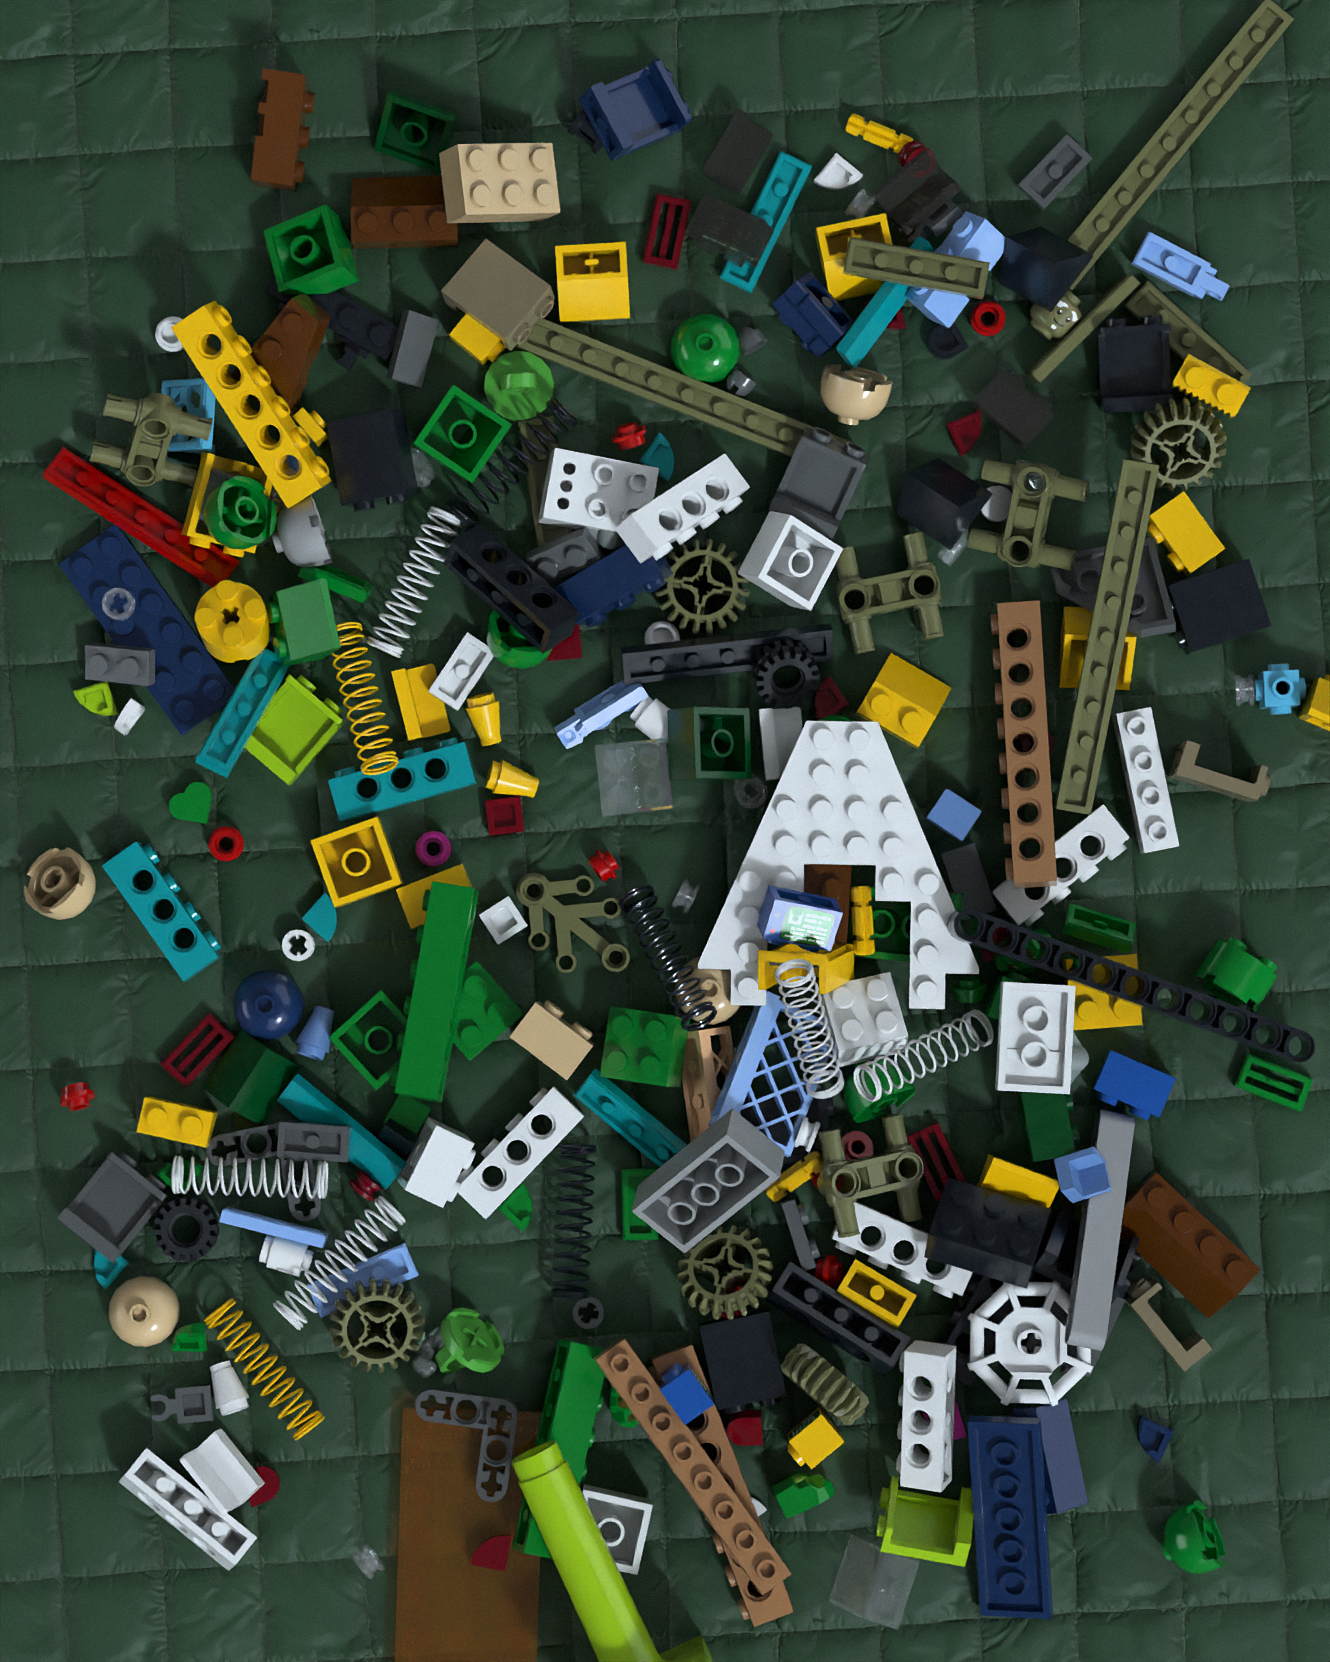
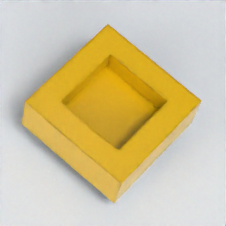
[292,407,329,447]

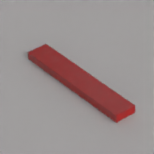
[42,447,240,588]

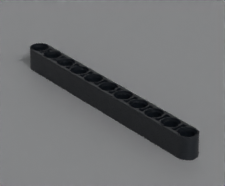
[947,909,1315,1063]

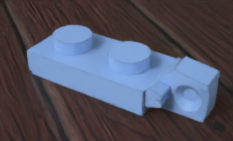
[1131,231,1230,301]
[554,679,649,749]

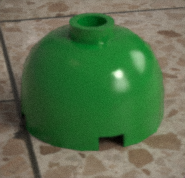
[671,314,740,385]
[204,476,277,550]
[486,610,553,669]
[844,1059,916,1123]
[1161,1500,1226,1574]

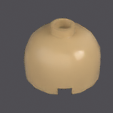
[820,364,893,425]
[23,847,96,920]
[675,956,741,1025]
[108,1276,180,1347]

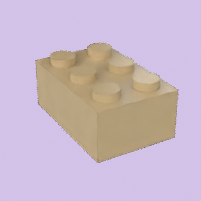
[439,143,560,223]
[510,1000,595,1080]

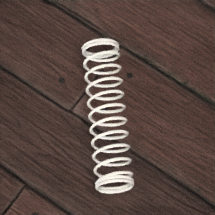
[366,506,463,658]
[775,959,844,1099]
[854,1010,994,1102]
[171,1155,328,1199]
[273,1196,406,1330]

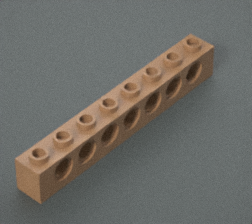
[991,600,1057,888]
[593,1338,791,1595]
[648,1342,794,1627]

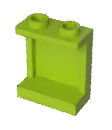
[245,674,345,786]
[876,1476,974,1567]

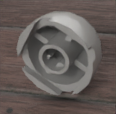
[271,495,333,567]

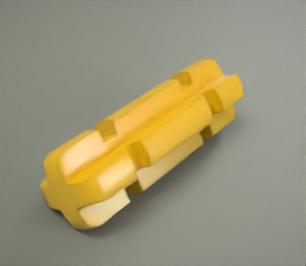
[845,113,913,154]
[850,886,875,956]
[765,1150,824,1202]

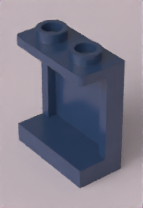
[578,59,692,161]

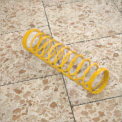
[330,621,399,775]
[203,1298,325,1441]

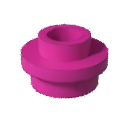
[416,831,451,866]

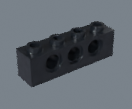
[444,523,580,654]
[765,1262,910,1376]
[935,1271,1035,1387]

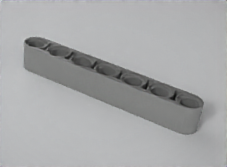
[1065,1109,1135,1351]

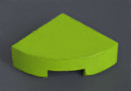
[73,681,119,716]

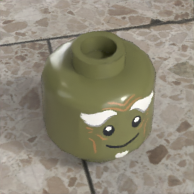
[1029,290,1082,341]

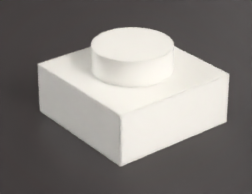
[479,896,528,945]

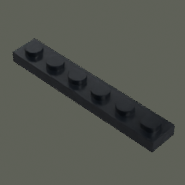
[620,624,834,685]

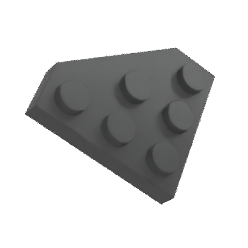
[1050,537,1176,638]

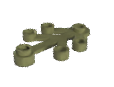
[516,873,630,973]

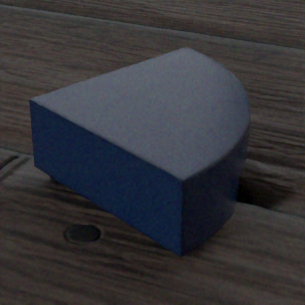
[1137,1415,1174,1463]

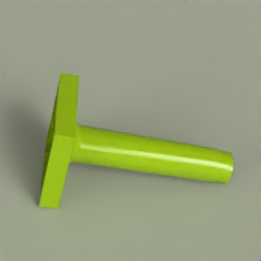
[511,1440,714,1662]

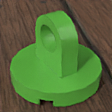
[484,351,554,422]
[435,1307,504,1374]

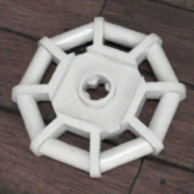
[967,1280,1094,1406]

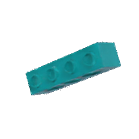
[328,737,477,822]
[102,841,222,982]

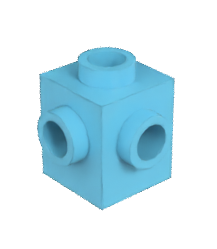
[1253,664,1306,715]

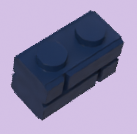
[772,272,854,358]

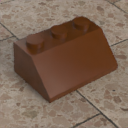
[350,176,459,249]

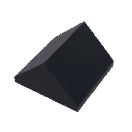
[999,227,1093,312]
[896,458,993,551]

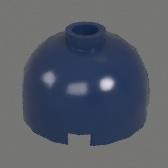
[233,970,305,1040]

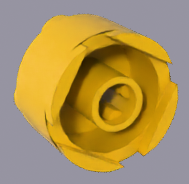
[194,580,270,663]

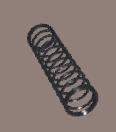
[446,397,578,529]
[619,885,717,1031]
[551,1144,597,1299]

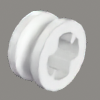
[282,929,315,961]
[794,1117,821,1153]

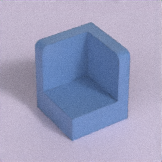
[925,789,982,842]
[1054,1147,1112,1203]

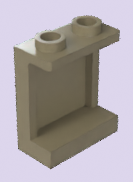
[441,239,555,351]
[1168,740,1271,803]
[1124,1277,1212,1372]

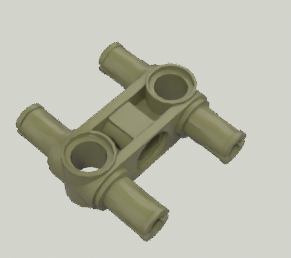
[89,393,213,487]
[968,459,1090,571]
[835,532,944,655]
[817,1114,924,1238]

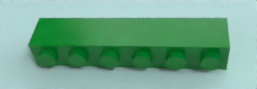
[391,881,479,1103]
[512,1339,606,1559]

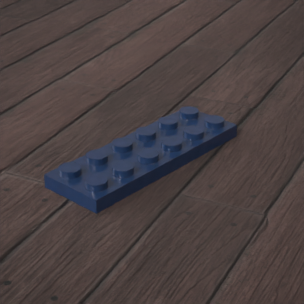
[59,524,235,736]
[967,1415,1053,1619]

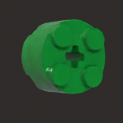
[1194,937,1277,1013]

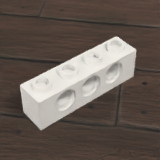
[615,453,750,564]
[1112,707,1179,854]
[991,804,1130,927]
[457,1086,585,1219]
[831,1202,973,1298]
[896,1340,956,1492]
[119,1448,257,1571]

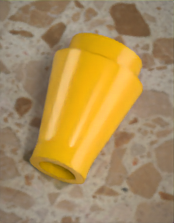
[465,692,502,746]
[485,760,539,798]

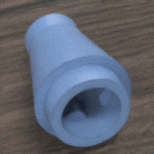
[295,1006,335,1061]

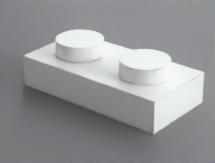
[428,632,494,711]

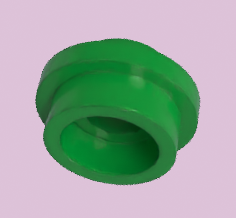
[952,976,988,1003]

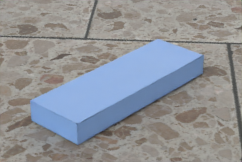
[219,1207,328,1248]
[307,1243,419,1317]

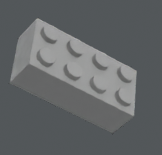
[632,1109,785,1253]

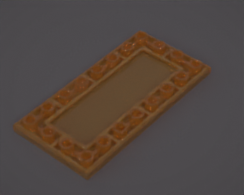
[395,1407,542,1662]

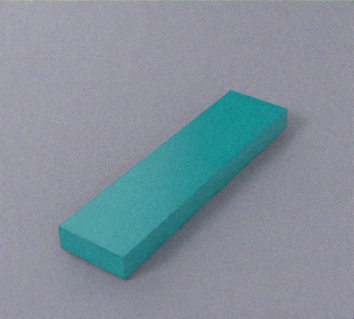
[720,151,812,294]
[836,236,935,369]
[195,648,291,778]
[573,1068,687,1167]
[277,1074,407,1190]

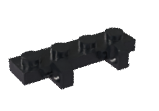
[265,274,399,371]

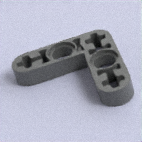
[206,1120,322,1222]
[415,1388,518,1502]

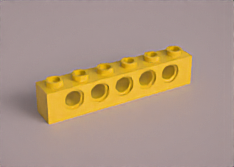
[171,300,332,509]

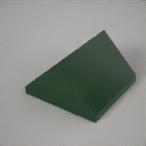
[374,90,458,174]
[203,1028,300,1126]

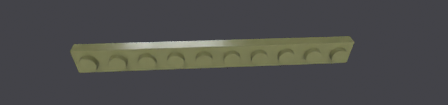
[1067,0,1294,292]
[517,318,850,458]
[1055,458,1159,815]

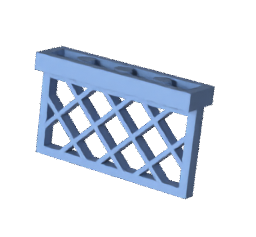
[708,991,831,1157]

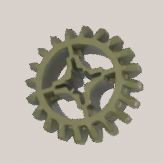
[1130,397,1227,492]
[655,539,750,634]
[677,1225,773,1320]
[329,1277,425,1373]
[780,1344,869,1425]

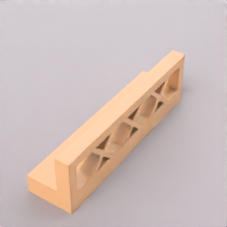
[682,1026,741,1142]

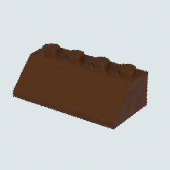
[1120,1170,1261,1319]

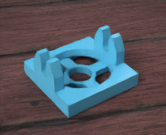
[161,378,216,454]

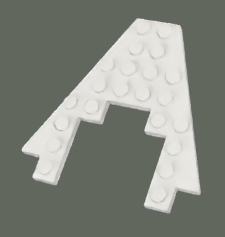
[698,720,979,1009]

